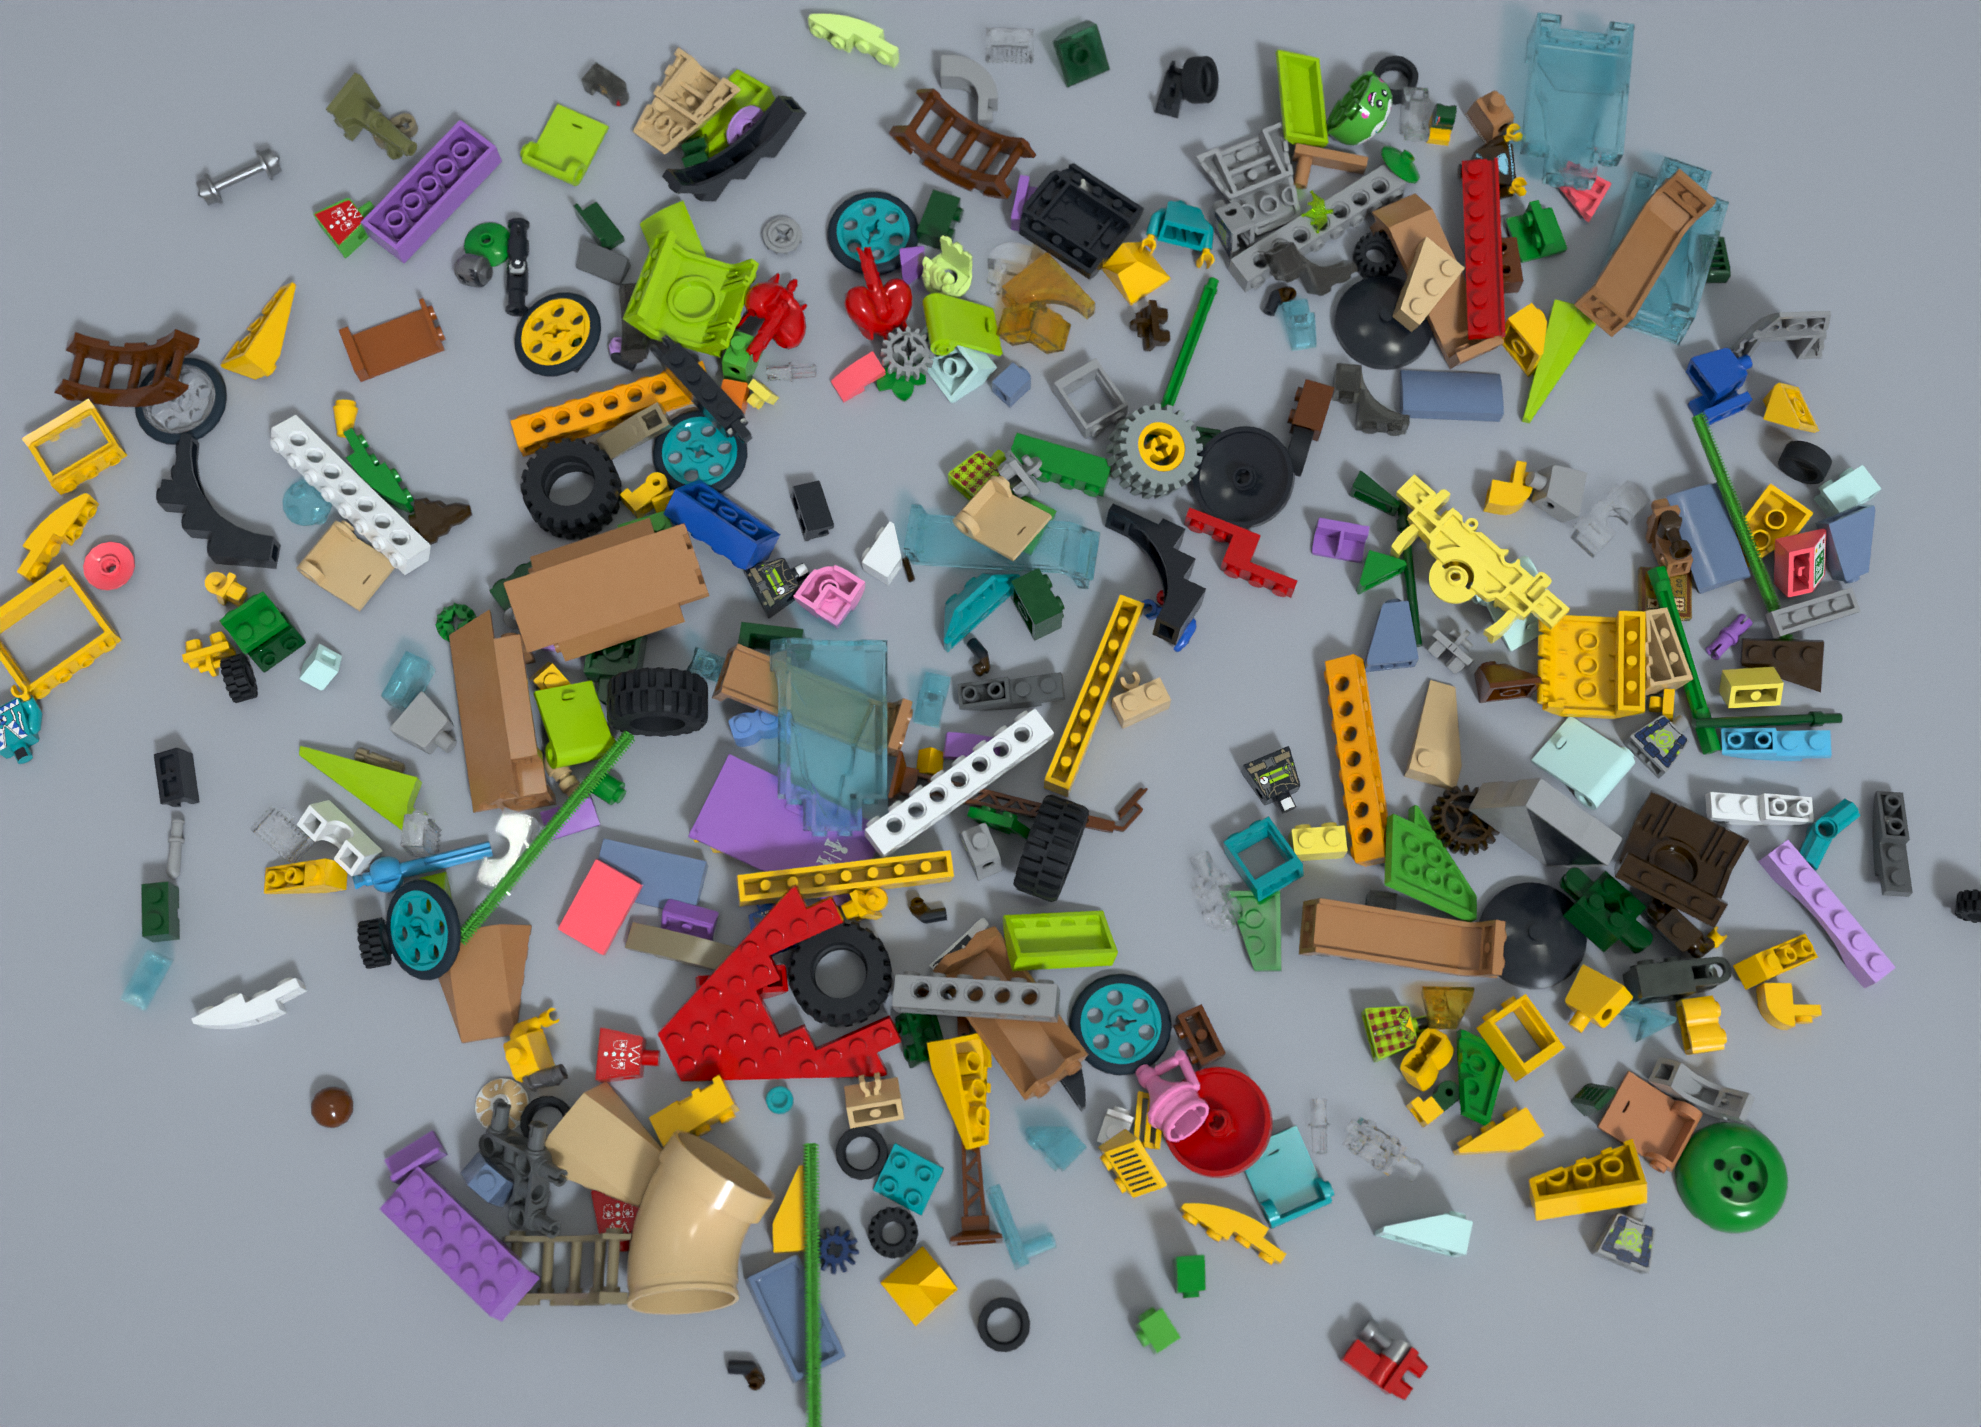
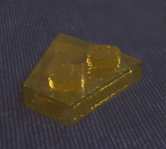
[1421,986,1475,1030]

